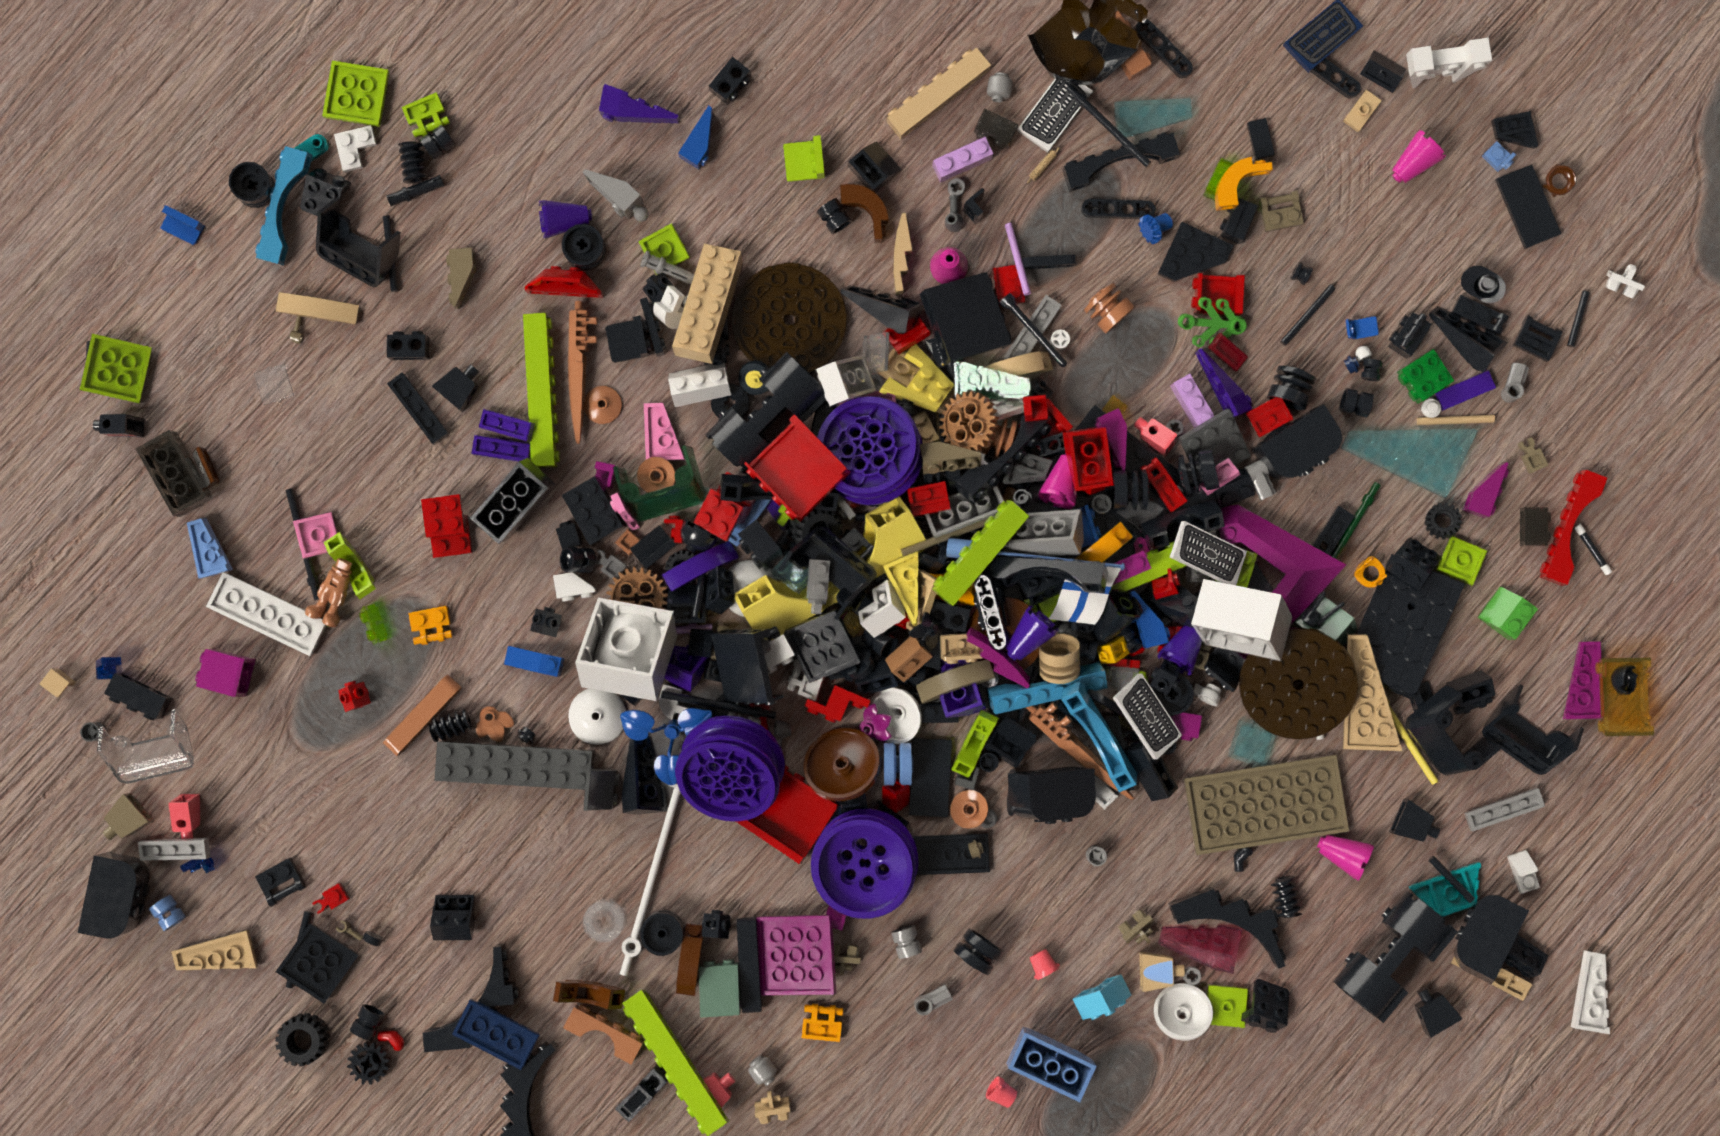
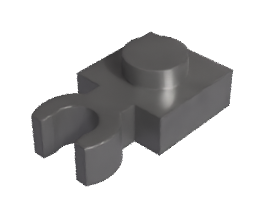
[596,550,628,579]

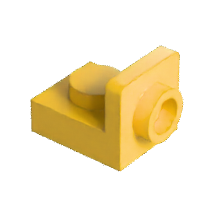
[1097,636,1130,664]

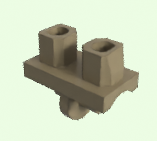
[1118,909,1154,944]
[833,943,861,976]

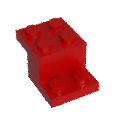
[693,472,756,541]
[421,494,472,558]
[805,685,871,723]

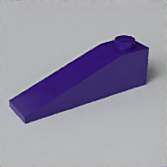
[940,659,986,718]

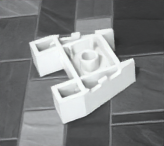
[1406,38,1492,88]

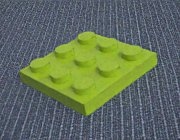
[322,61,390,127]
[79,334,152,404]

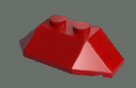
[525,266,604,298]

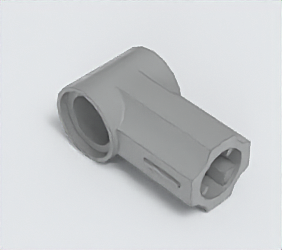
[1501,363,1529,403]
[1244,460,1276,500]
[914,984,953,1016]

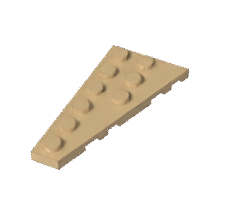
[1343,634,1402,751]

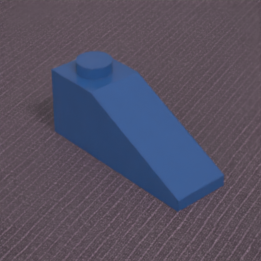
[678,105,713,170]
[1128,591,1170,648]
[504,646,565,677]

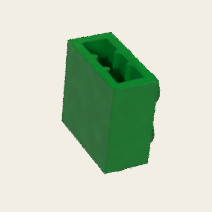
[1397,349,1454,404]

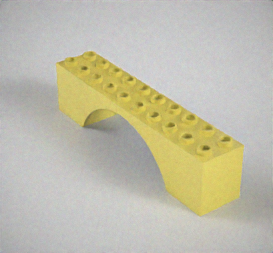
[734,497,926,641]

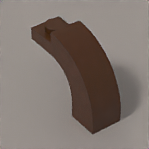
[840,184,889,243]
[676,923,704,996]
[553,980,625,1009]

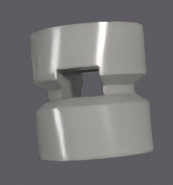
[891,925,922,959]

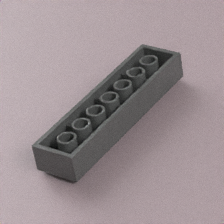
[434,741,595,790]

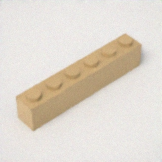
[887,48,991,140]

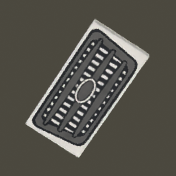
[1017,69,1093,153]
[1170,521,1247,586]
[1113,674,1182,759]

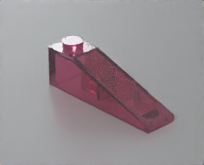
[1158,925,1242,974]

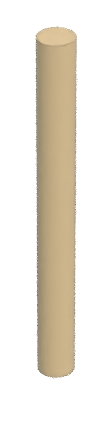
[1417,415,1495,425]

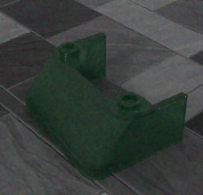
[613,445,706,521]

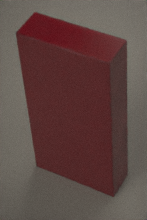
[1208,333,1248,372]

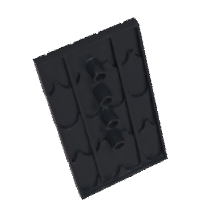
[1356,554,1465,700]

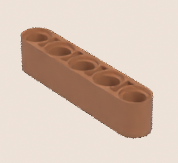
[383,674,462,756]

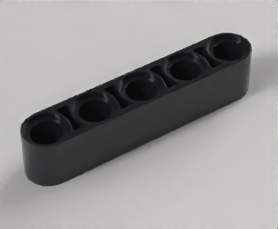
[737,917,762,1013]

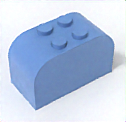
[1006,1027,1097,1102]

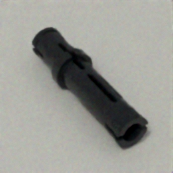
[386,175,444,207]

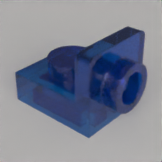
[95,657,122,680]
[180,857,215,874]

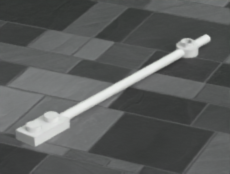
[620,748,682,976]

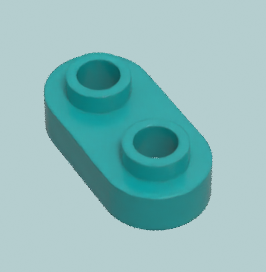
[294,134,329,162]

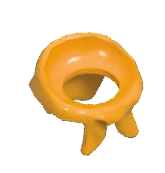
[1354,556,1387,588]

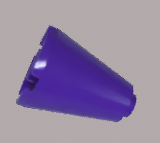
[539,200,592,238]
[1006,606,1059,660]
[1157,625,1202,675]

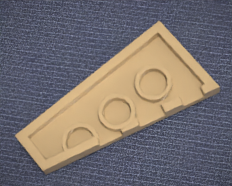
[171,930,258,970]

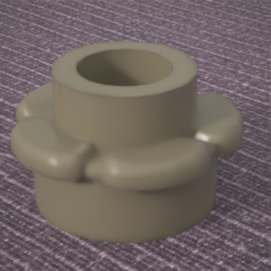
[968,840,983,858]

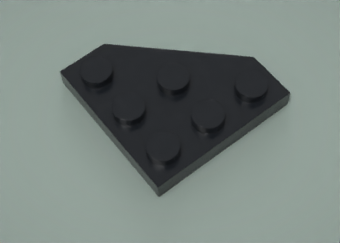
[1157,222,1234,282]

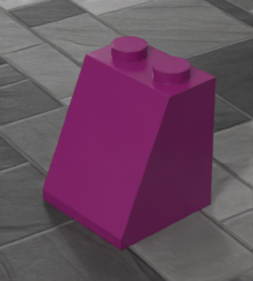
[195,649,256,697]

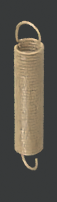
[1027,147,1060,184]

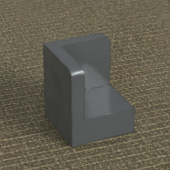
[954,766,980,790]

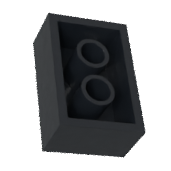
[562,476,627,546]

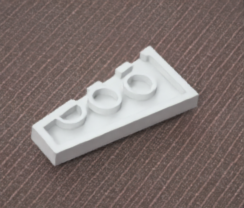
[1571,950,1610,1034]

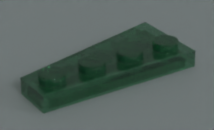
[954,360,1032,399]

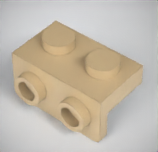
[940,633,983,664]

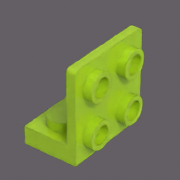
[783,135,825,182]

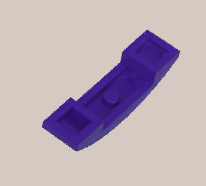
[662,541,739,592]

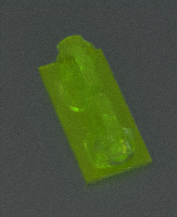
[359,604,388,645]

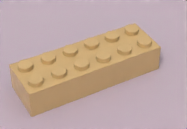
[672,244,743,364]

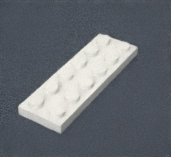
[206,572,326,656]

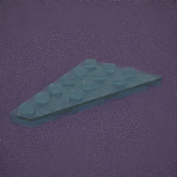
[1340,429,1478,498]

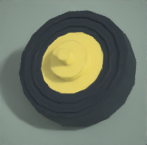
[738,360,768,395]

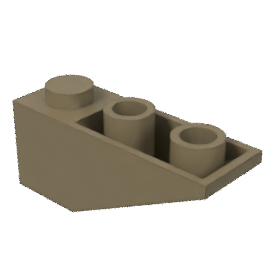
[446,247,476,309]
[920,442,981,474]

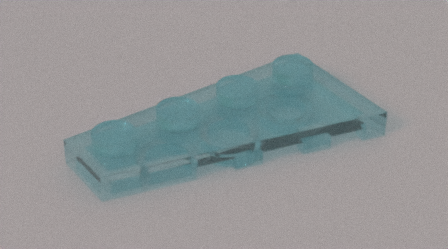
[1114,98,1192,141]

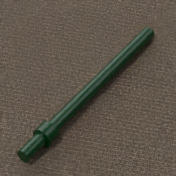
[1331,482,1381,559]

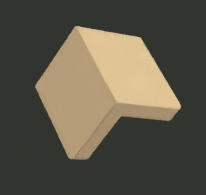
[40,669,76,697]

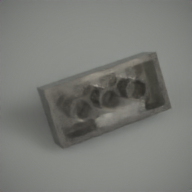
[136,430,213,517]

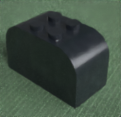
[1251,404,1342,480]
[470,458,556,544]
[1008,766,1096,824]
[77,852,150,939]
[1454,895,1529,985]

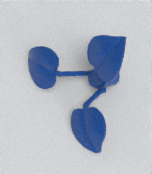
[620,708,712,786]

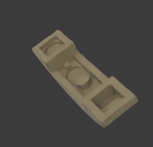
[916,660,995,704]

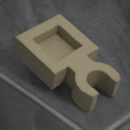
[1518,437,1548,474]

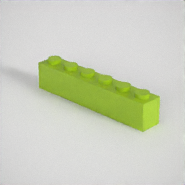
[932,500,1029,606]

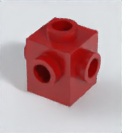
[338,681,371,712]

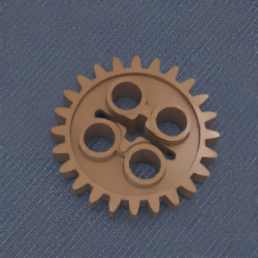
[939,391,999,452]
[606,566,668,610]

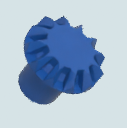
[1138,213,1173,245]

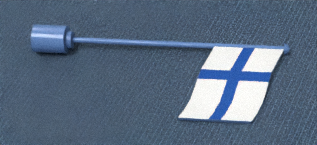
[946,538,1125,624]

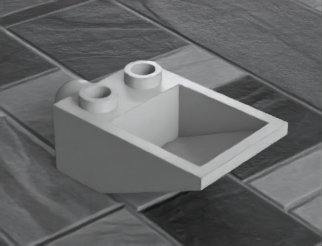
[583,169,649,222]

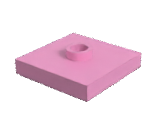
[293,512,337,559]

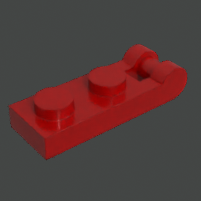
[1140,457,1187,513]

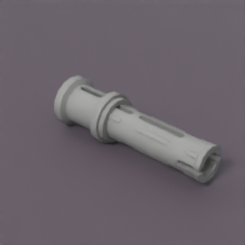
[640,251,694,284]

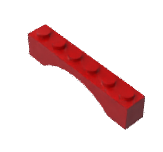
[1540,470,1607,586]

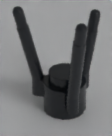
[1301,592,1345,628]

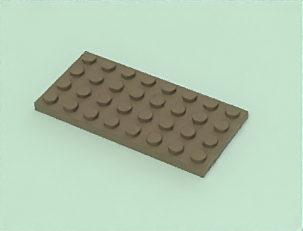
[1183,755,1349,855]

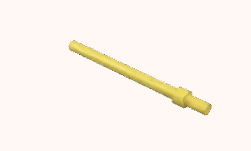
[1386,697,1438,785]

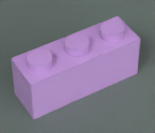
[932,137,993,183]
[1170,374,1214,428]

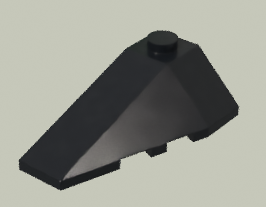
[841,285,924,334]
[1429,306,1508,373]
[622,735,667,814]

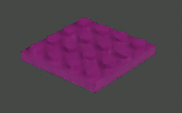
[756,915,836,995]

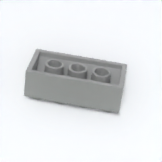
[924,485,1003,538]
[1002,509,1084,558]

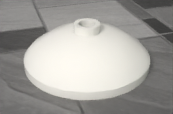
[729,560,777,617]
[869,687,922,744]
[569,688,626,745]
[1154,983,1213,1041]

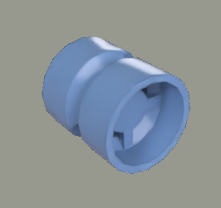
[149,895,186,931]

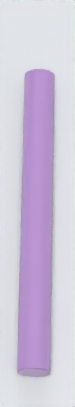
[1005,223,1031,296]

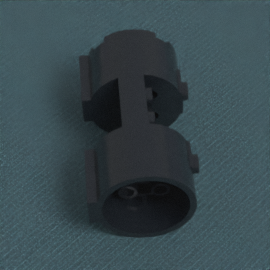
[705,352,826,476]
[1333,891,1458,1023]

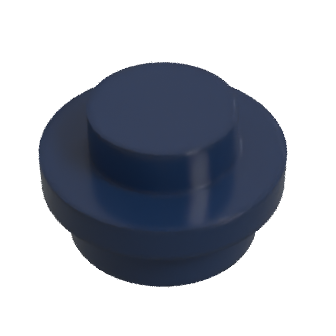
[1343,355,1360,374]

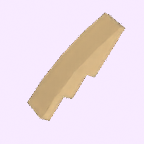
[893,213,912,295]
[276,292,359,325]
[1451,956,1532,1001]

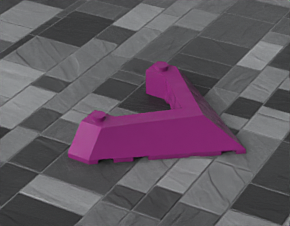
[1219,504,1347,657]

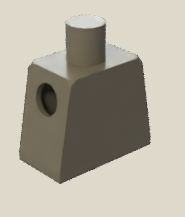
[103,793,154,840]

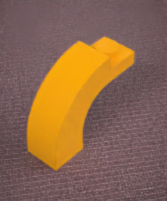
[1215,157,1273,211]
[1074,522,1133,562]

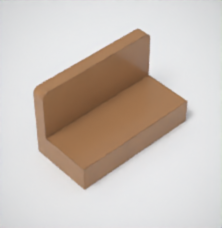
[885,636,932,682]

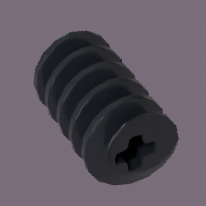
[398,141,427,184]
[429,709,472,742]
[1271,876,1302,918]

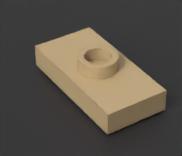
[1343,90,1381,132]

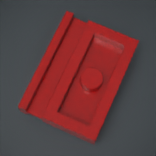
[992,265,1025,306]
[883,317,931,355]
[1246,397,1293,437]
[907,481,951,517]

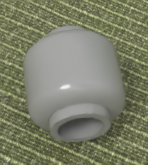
[986,72,1013,103]
[748,1055,777,1086]

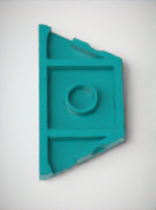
[1408,862,1481,917]

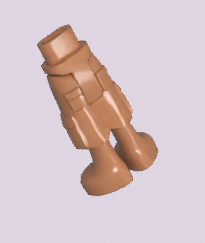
[305,558,352,627]

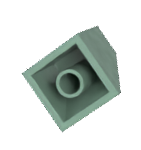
[1294,593,1358,646]
[699,959,742,1018]

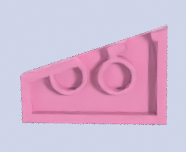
[644,403,685,461]

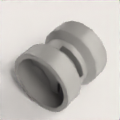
[1086,845,1107,866]

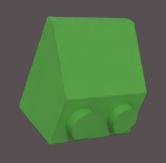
[1478,587,1538,640]

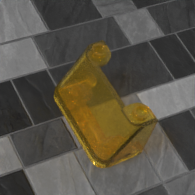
[1595,657,1654,736]

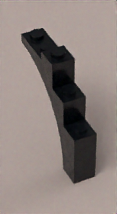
[1168,887,1286,969]
[422,944,520,1052]
[500,1040,558,1136]

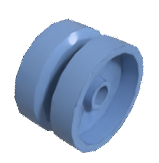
[884,743,913,785]

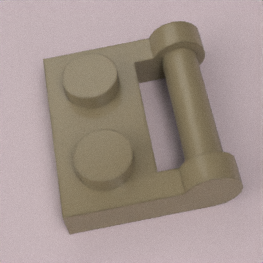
[1259,191,1304,232]

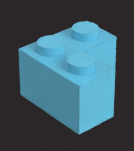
[1073,974,1131,1020]

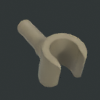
[290,316,303,344]
[336,921,363,941]

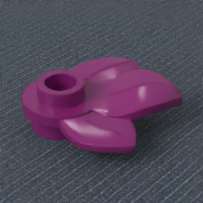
[860,704,892,741]

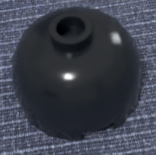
[680,517,719,553]

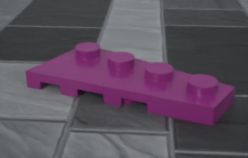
[1563,641,1604,719]

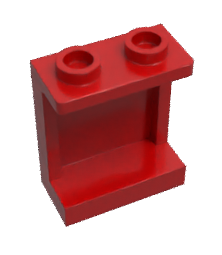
[1191,273,1245,316]

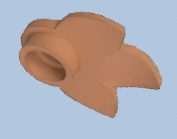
[476,706,514,742]

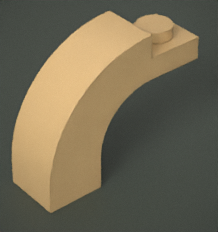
[983,351,1053,386]

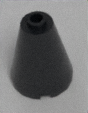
[1093,589,1143,642]

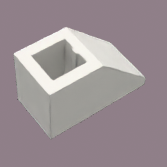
[553,572,597,602]

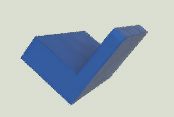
[160,205,205,245]

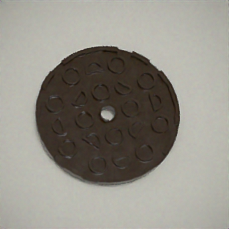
[732,262,846,373]
[1239,627,1358,739]

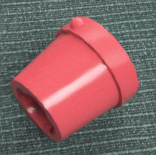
[1029,949,1060,980]
[986,1076,1017,1108]

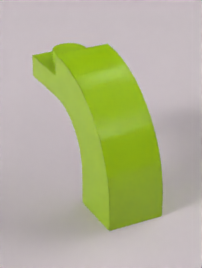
[323,532,376,599]
[951,710,998,778]

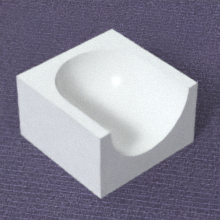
[1191,579,1292,661]
[575,598,677,701]

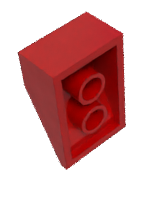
[1063,427,1114,491]

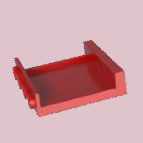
[744,414,851,521]
[735,765,839,864]

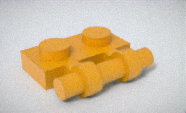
[408,606,453,645]
[801,1003,843,1042]

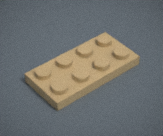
[876,348,959,414]

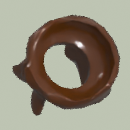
[1542,164,1577,197]

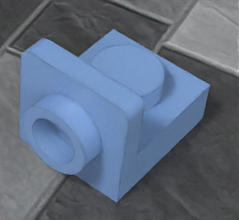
[1482,141,1516,172]

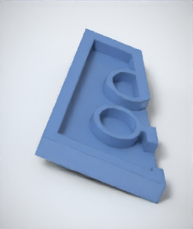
[187,518,233,579]

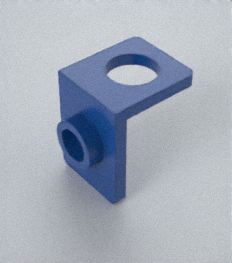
[1346,316,1379,340]

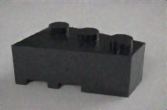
[1139,574,1198,628]

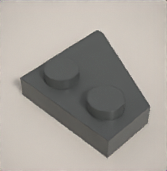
[1003,453,1053,484]

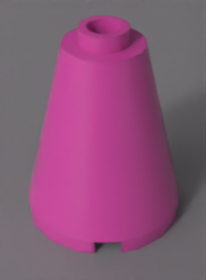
[1392,130,1446,183]
[930,247,968,284]
[1038,453,1077,509]
[1317,835,1374,881]

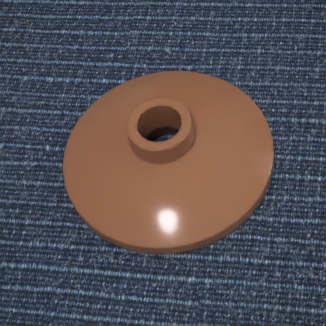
[584,386,622,424]
[637,457,676,495]
[950,790,988,829]

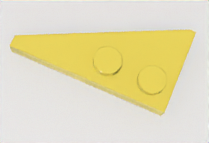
[883,552,918,627]

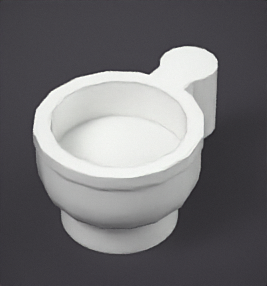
[1193,683,1221,706]

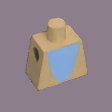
[1139,952,1185,992]

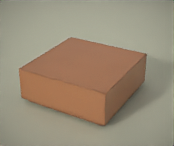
[615,528,640,556]

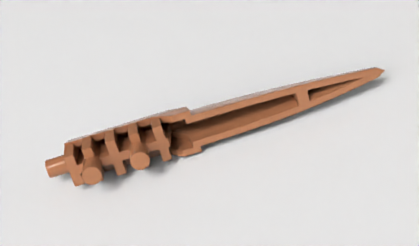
[568,301,598,444]
[1025,702,1135,800]

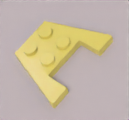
[879,344,954,412]

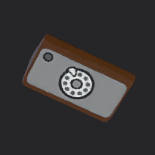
[192,447,220,488]

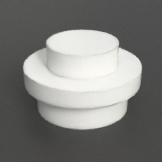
[1421,399,1441,418]

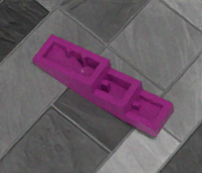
[966,627,1030,688]

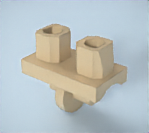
[754,1091,790,1124]

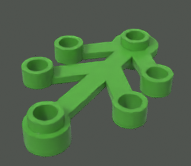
[1178,297,1247,347]

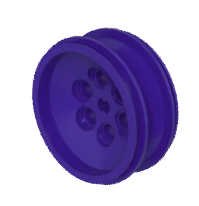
[817,396,923,505]
[675,716,785,821]
[811,808,919,919]

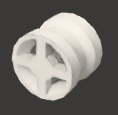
[1050,329,1070,351]

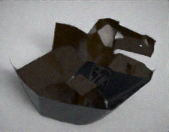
[1027,0,1148,85]

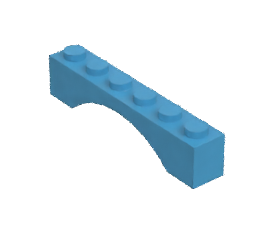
[255,146,313,266]
[987,662,1108,714]
[1061,681,1137,793]

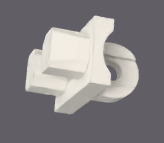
[1606,264,1645,299]

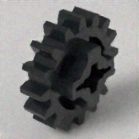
[347,1041,391,1085]

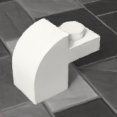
[653,286,685,329]
[659,684,688,719]

